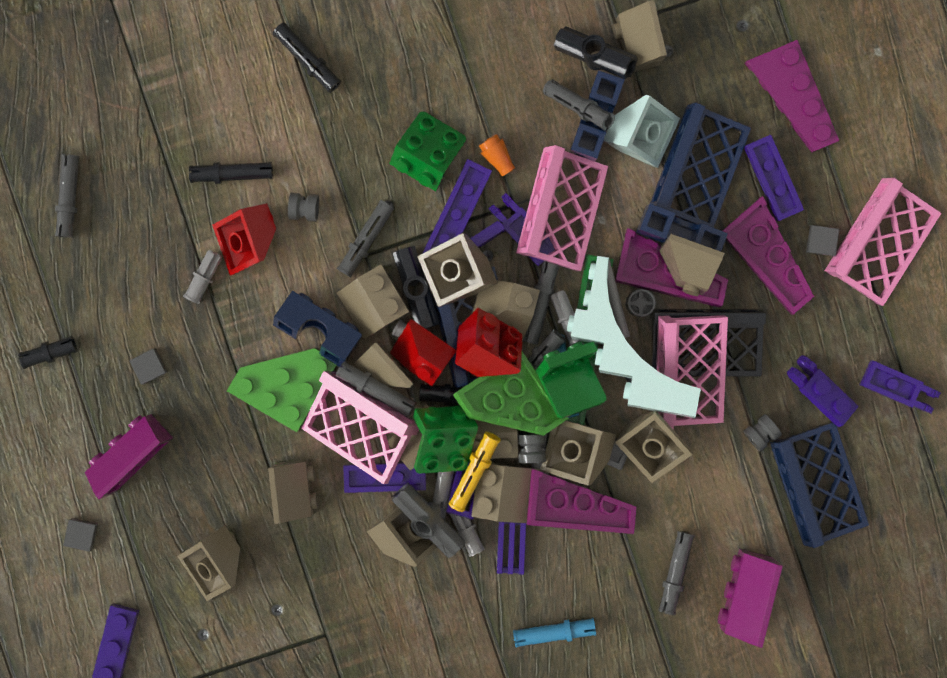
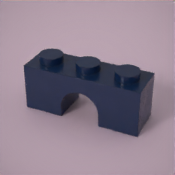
[569,70,625,161]
[636,204,728,252]
[273,290,362,368]

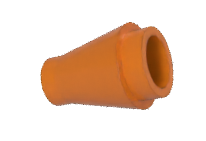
[479,134,515,176]

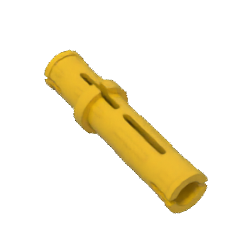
[448,431,501,512]

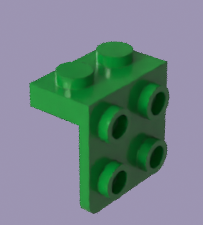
[389,111,466,192]
[535,341,607,419]
[413,406,478,474]

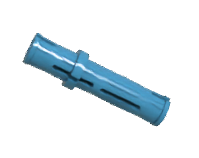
[513,618,597,648]

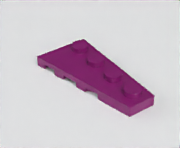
[745,40,839,153]
[722,196,814,315]
[615,228,728,308]
[526,469,636,534]

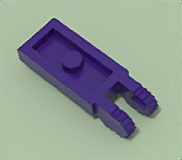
[488,193,555,267]
[787,355,859,427]
[860,360,941,414]

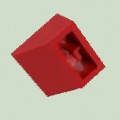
[455,307,522,377]

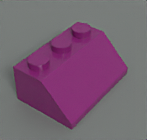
[85,414,173,500]
[718,549,783,648]

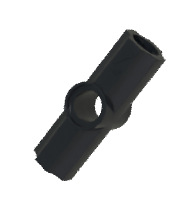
[554,26,638,80]
[392,246,440,329]

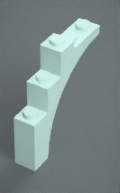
[567,256,701,418]

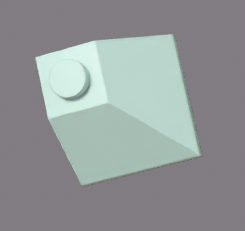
[604,95,680,168]

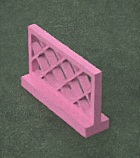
[516,145,608,271]
[824,178,941,306]
[657,315,728,429]
[301,371,419,484]

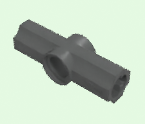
[392,482,465,558]

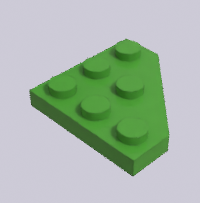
[227,348,337,432]
[453,352,568,436]

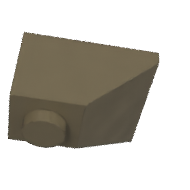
[417,233,498,307]
[660,234,725,296]
[472,280,540,340]
[354,342,416,388]
[540,420,616,486]
[367,507,437,567]
[177,525,240,601]

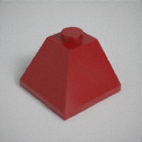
[212,203,276,276]
[390,319,456,386]

